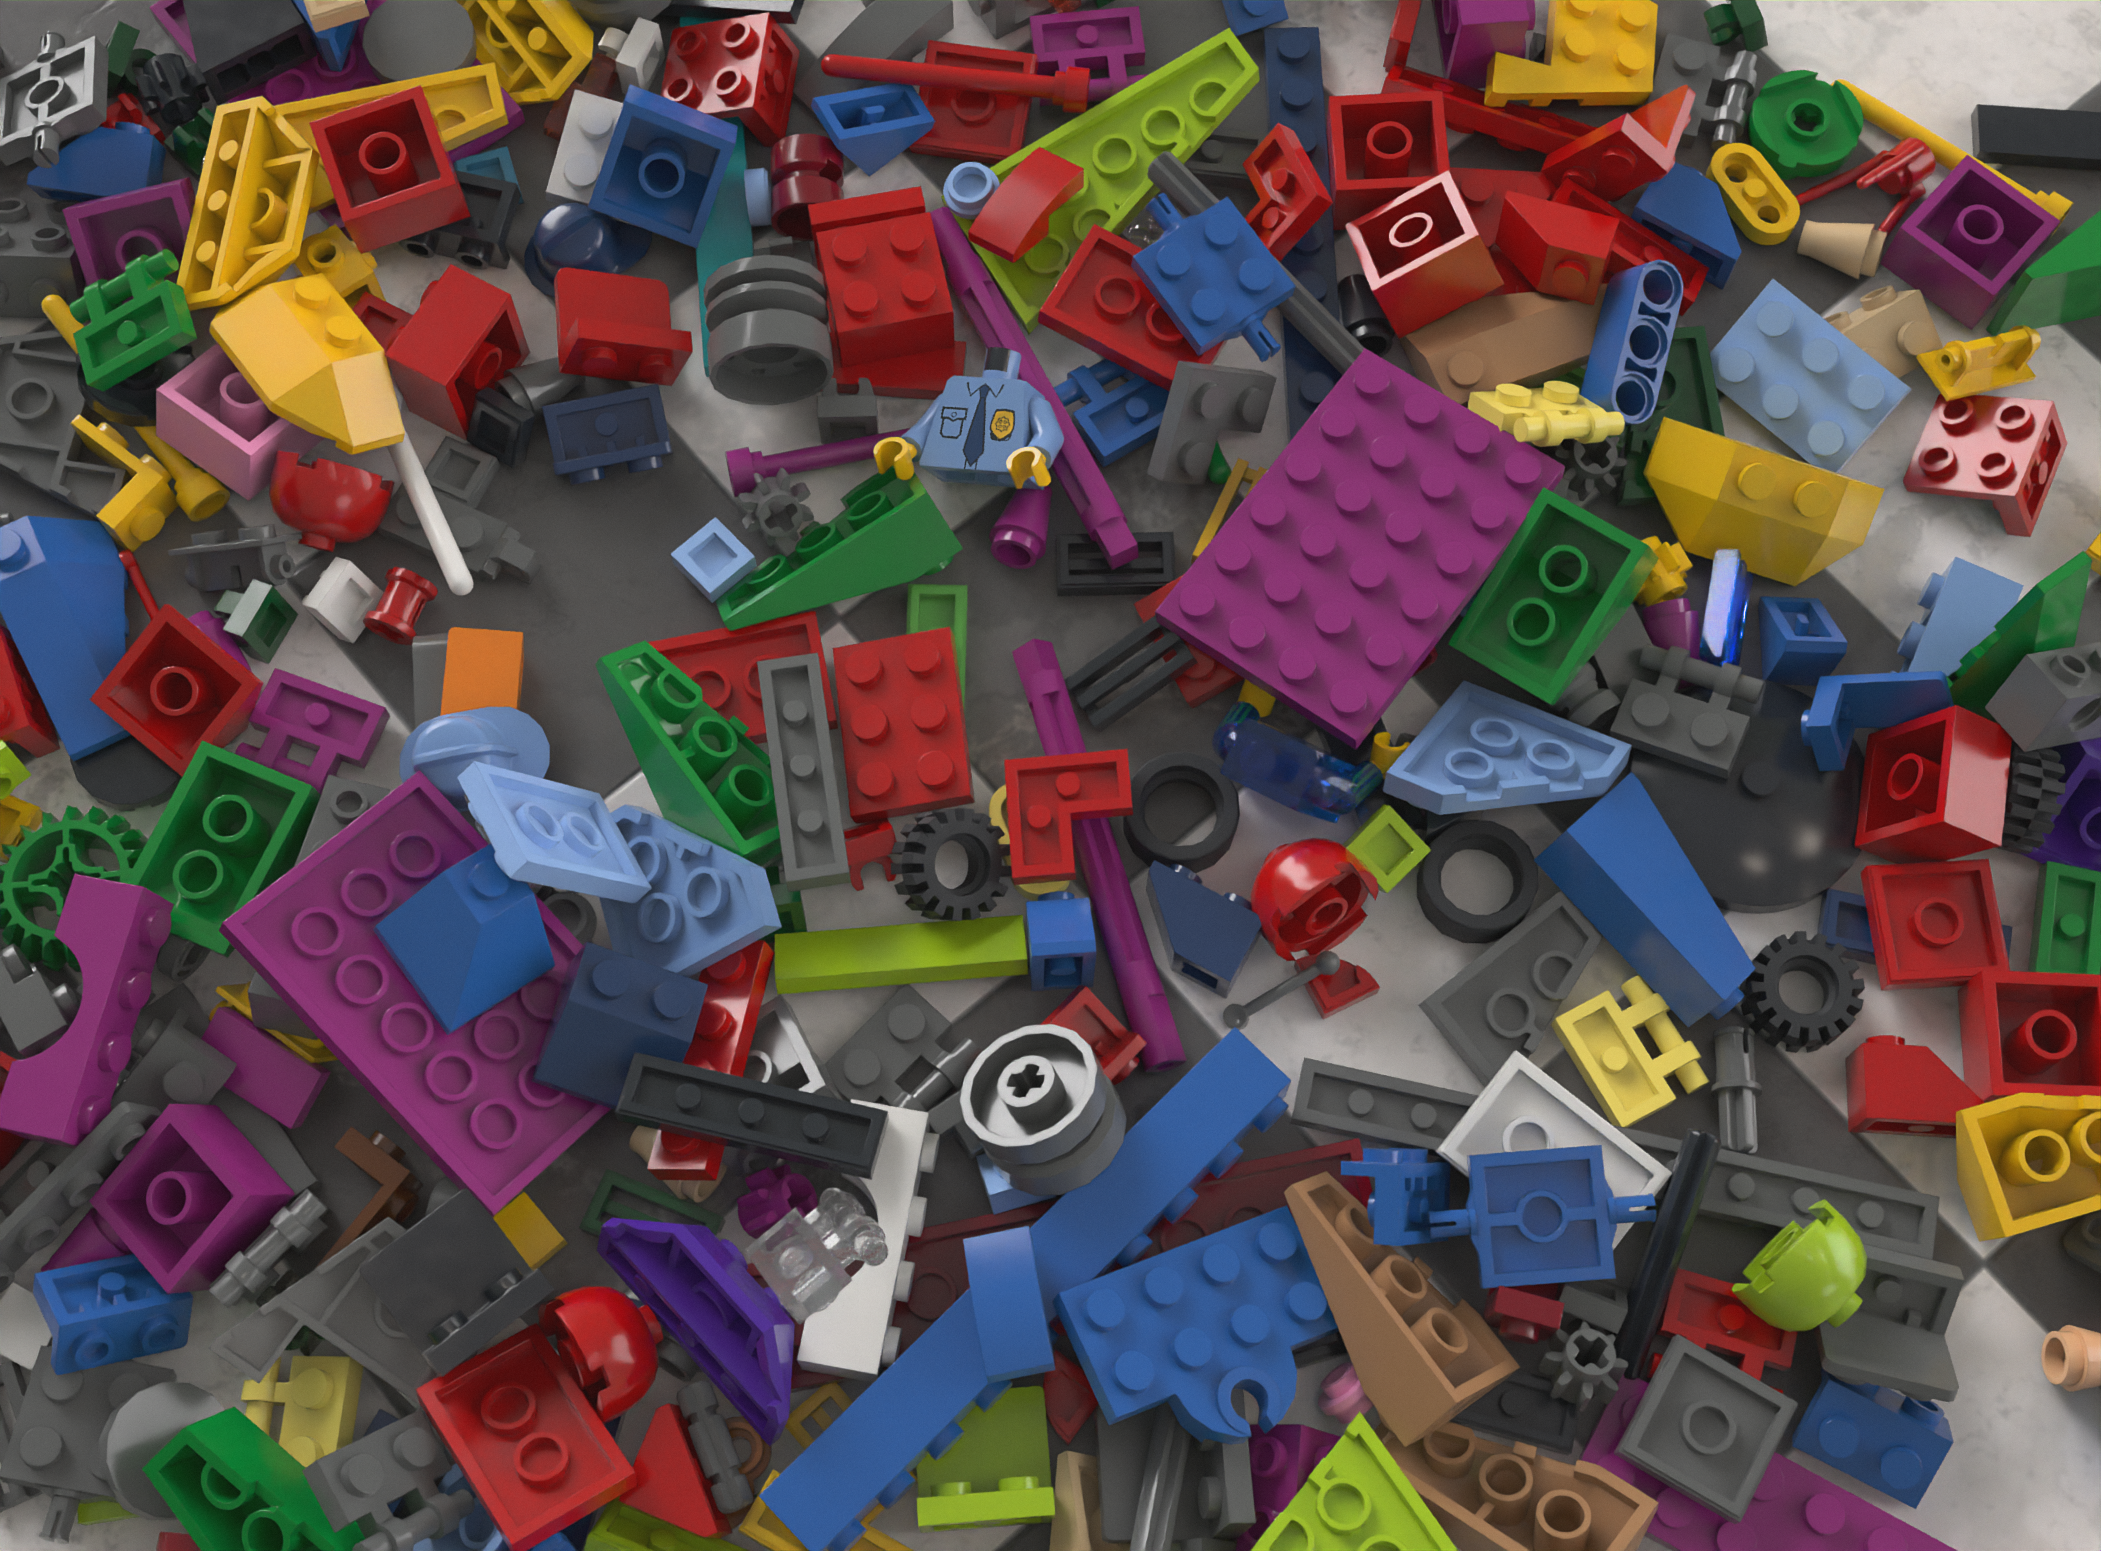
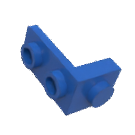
[1801,671,1954,771]

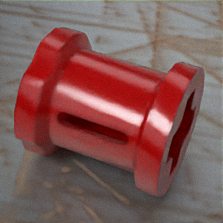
[363,567,438,646]

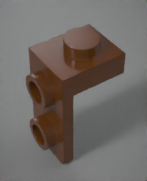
[316,1126,423,1268]

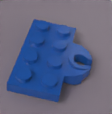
[1052,1205,1339,1445]

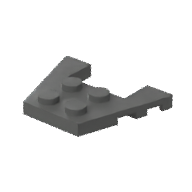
[0,330,132,520]
[208,1217,478,1483]

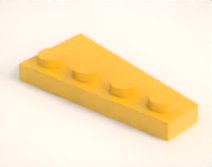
[274,62,509,216]

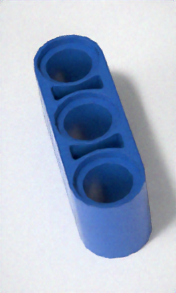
[1580,259,1683,427]

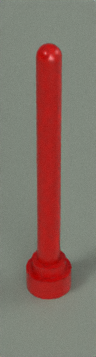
[821,54,1090,114]

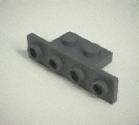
[0,1101,162,1293]

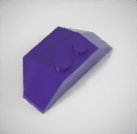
[596,1218,795,1446]

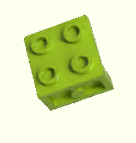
[916,1386,1055,1533]

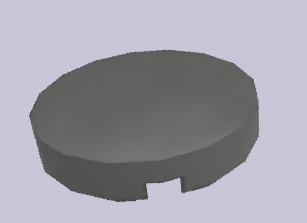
[362,0,477,84]
[98,1382,226,1520]

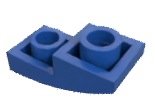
[963,1226,1055,1383]

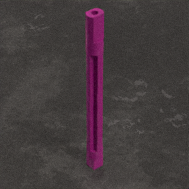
[930,207,1138,570]
[1012,638,1187,1072]

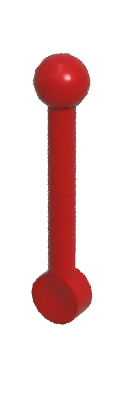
[118,548,159,620]

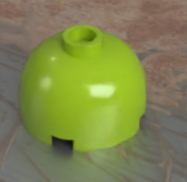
[1732,1199,1867,1332]

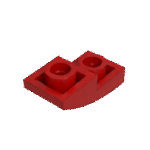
[968,147,1084,263]

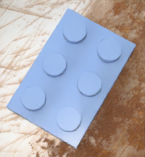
[1710,279,1912,473]
[457,761,652,904]

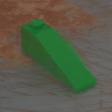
[716,465,963,631]
[1946,550,2092,725]
[595,640,782,867]

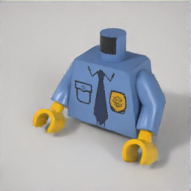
[873,347,1064,490]

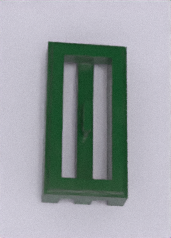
[579,1169,726,1239]

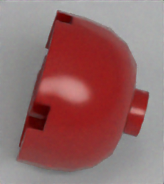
[269,451,395,552]
[1250,838,1379,961]
[538,1286,663,1424]

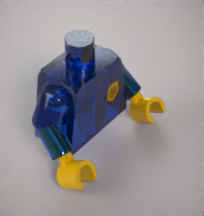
[1212,679,1410,824]

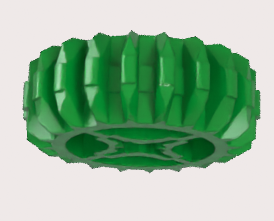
[0,805,148,972]

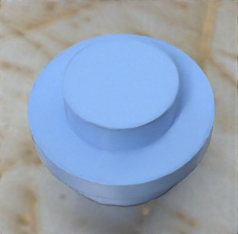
[943,162,1000,219]

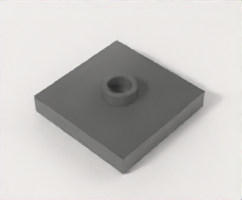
[1614,1334,1798,1524]

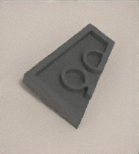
[1418,890,1603,1088]

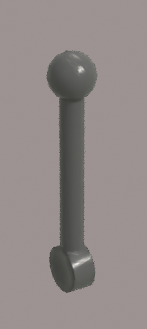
[1223,951,1340,1030]

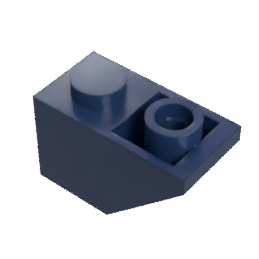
[1146,860,1262,999]

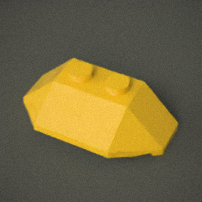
[456,0,594,106]
[176,96,320,311]
[209,273,405,455]
[1643,417,1884,586]

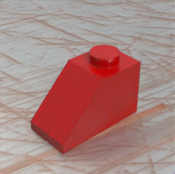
[1495,190,1620,305]
[1845,1035,1985,1138]

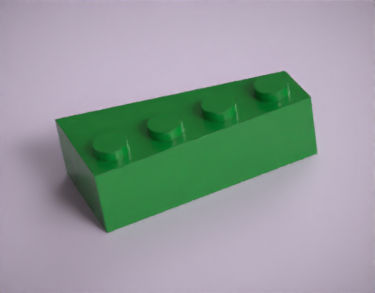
[142,1406,365,1551]

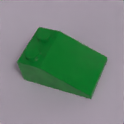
[1986,210,2101,336]
[1448,487,1659,706]
[125,741,321,958]

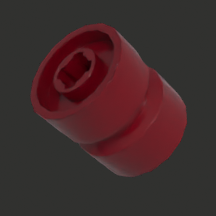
[771,134,844,242]

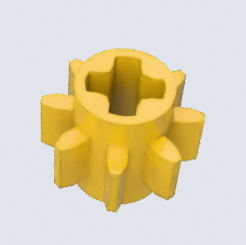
[1632,536,1693,607]

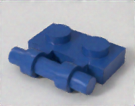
[1054,358,1170,468]

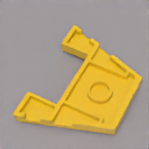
[1484,0,1658,107]

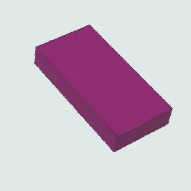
[201,1007,331,1129]

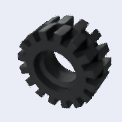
[1996,738,2066,854]
[890,808,1012,921]
[1739,931,1865,1053]

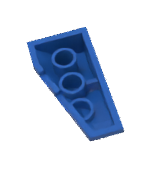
[0,516,131,761]

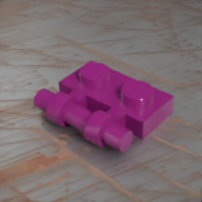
[1029,6,1148,110]
[235,668,390,795]

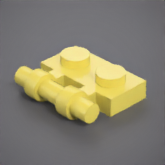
[1467,381,1625,447]
[1551,975,1710,1128]
[241,1356,364,1468]

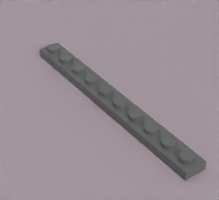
[1290,1057,1940,1260]

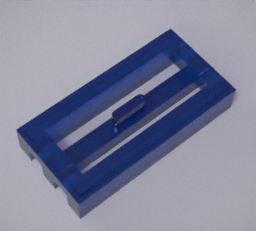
[1699,549,1753,667]

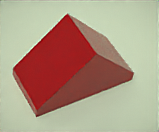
[618,1403,733,1538]

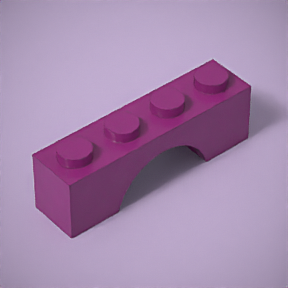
[0,874,174,1149]

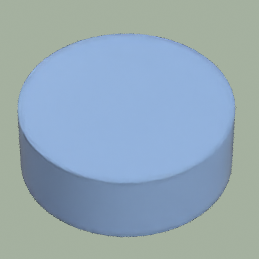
[744,168,772,227]

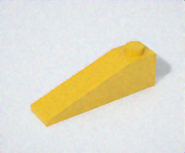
[1956,1092,2101,1242]

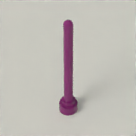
[725,428,910,497]

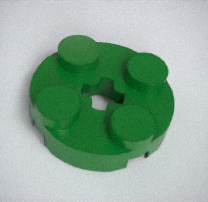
[1747,70,1864,180]

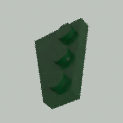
[1616,326,1725,506]

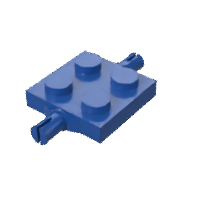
[1131,193,1296,362]
[1427,1145,1656,1289]

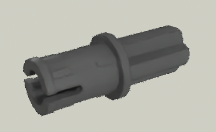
[1711,1026,1762,1155]

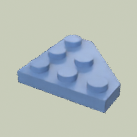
[1383,681,1632,815]
[599,804,782,977]

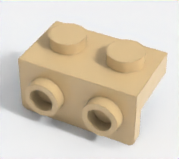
[1824,286,1943,378]

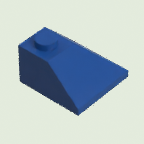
[373,843,556,1035]

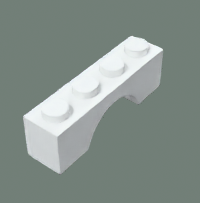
[797,1099,940,1383]

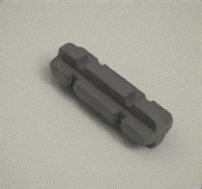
[676,1380,754,1514]

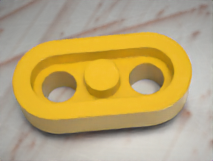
[1706,143,1800,245]

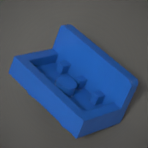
[1792,1367,1954,1509]

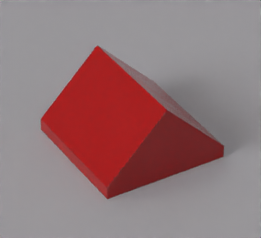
[89,604,263,777]

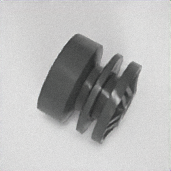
[703,255,834,405]

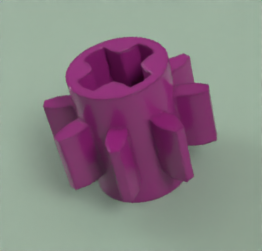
[737,1164,818,1249]

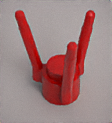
[1795,137,1936,236]

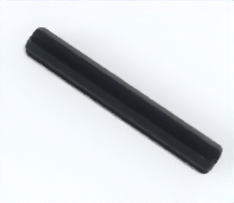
[1613,1129,1722,1380]

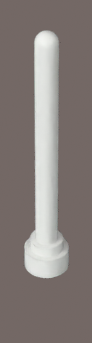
[387,373,474,596]

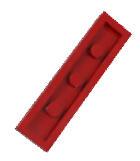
[1381,62,1597,154]
[647,940,775,1181]

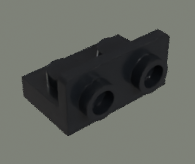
[398,170,521,270]

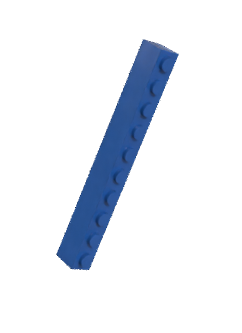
[759,1027,1291,1551]

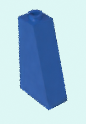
[1534,772,1756,1027]

